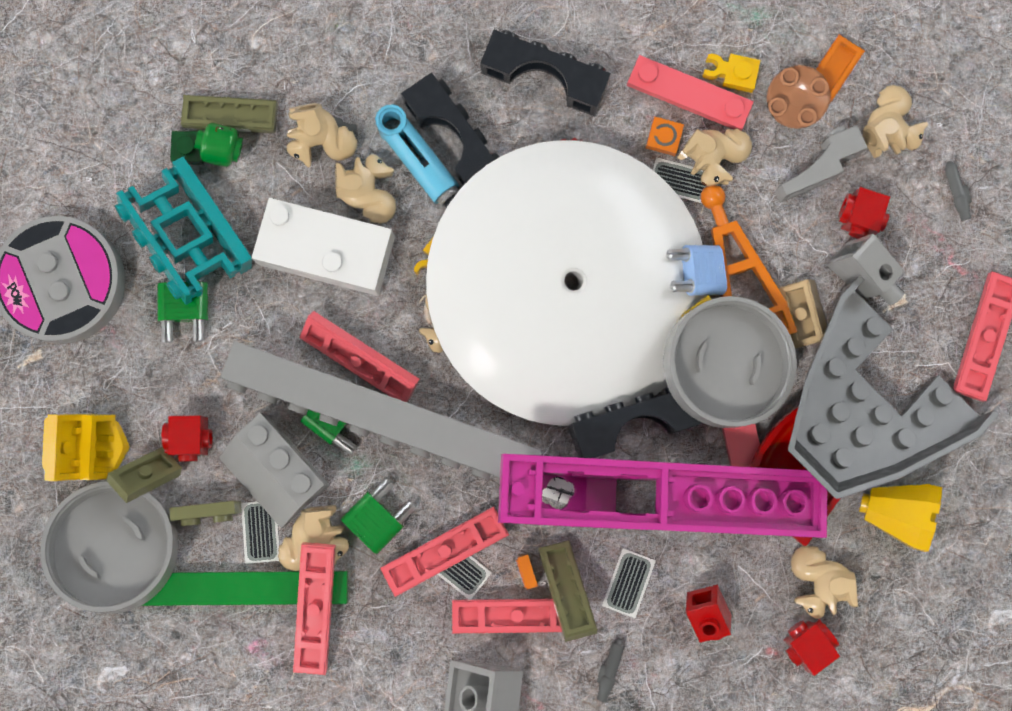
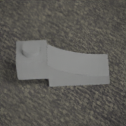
[775,125,868,203]

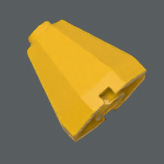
[859,484,943,552]

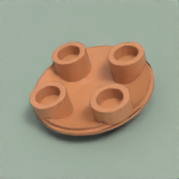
[767,65,830,129]

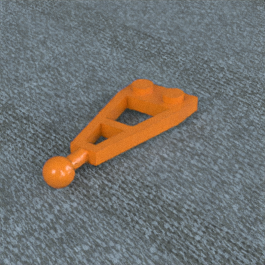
[700,185,798,335]

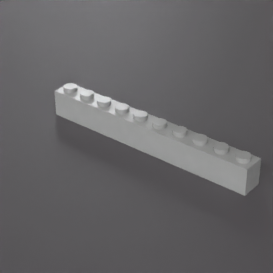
[220,341,542,480]

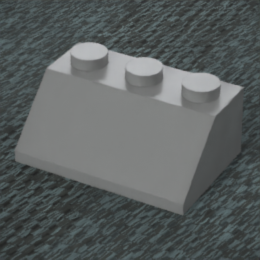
[219,413,330,529]
[444,660,523,711]

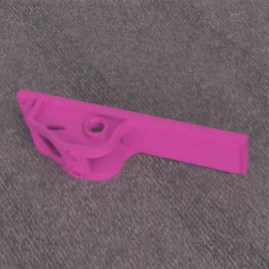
[498,453,827,538]

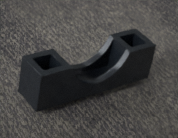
[480,30,611,116]
[401,72,499,186]
[568,387,703,458]

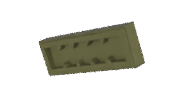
[181,95,278,133]
[538,540,598,642]

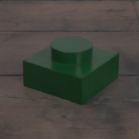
[170,131,204,165]

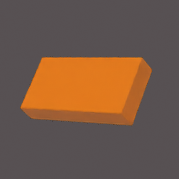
[816,34,865,104]

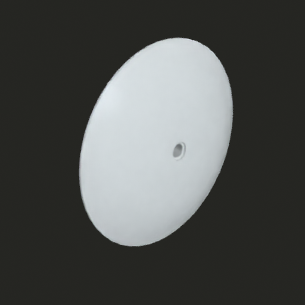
[426,140,707,426]

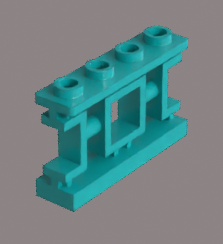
[115,157,252,305]

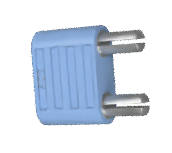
[666,245,727,296]

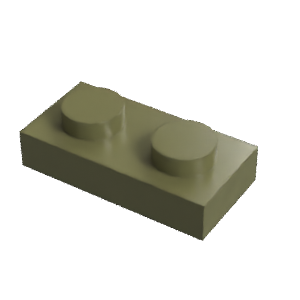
[107,447,182,503]
[169,501,242,526]

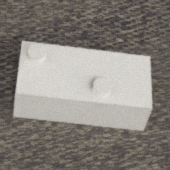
[252,198,395,296]

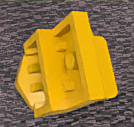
[42,414,130,481]

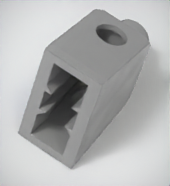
[826,234,905,306]

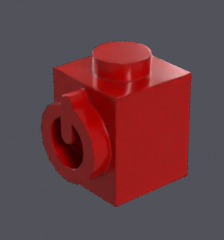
[838,187,890,239]
[161,415,213,462]
[686,584,731,643]
[783,619,840,676]

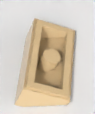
[778,279,827,348]

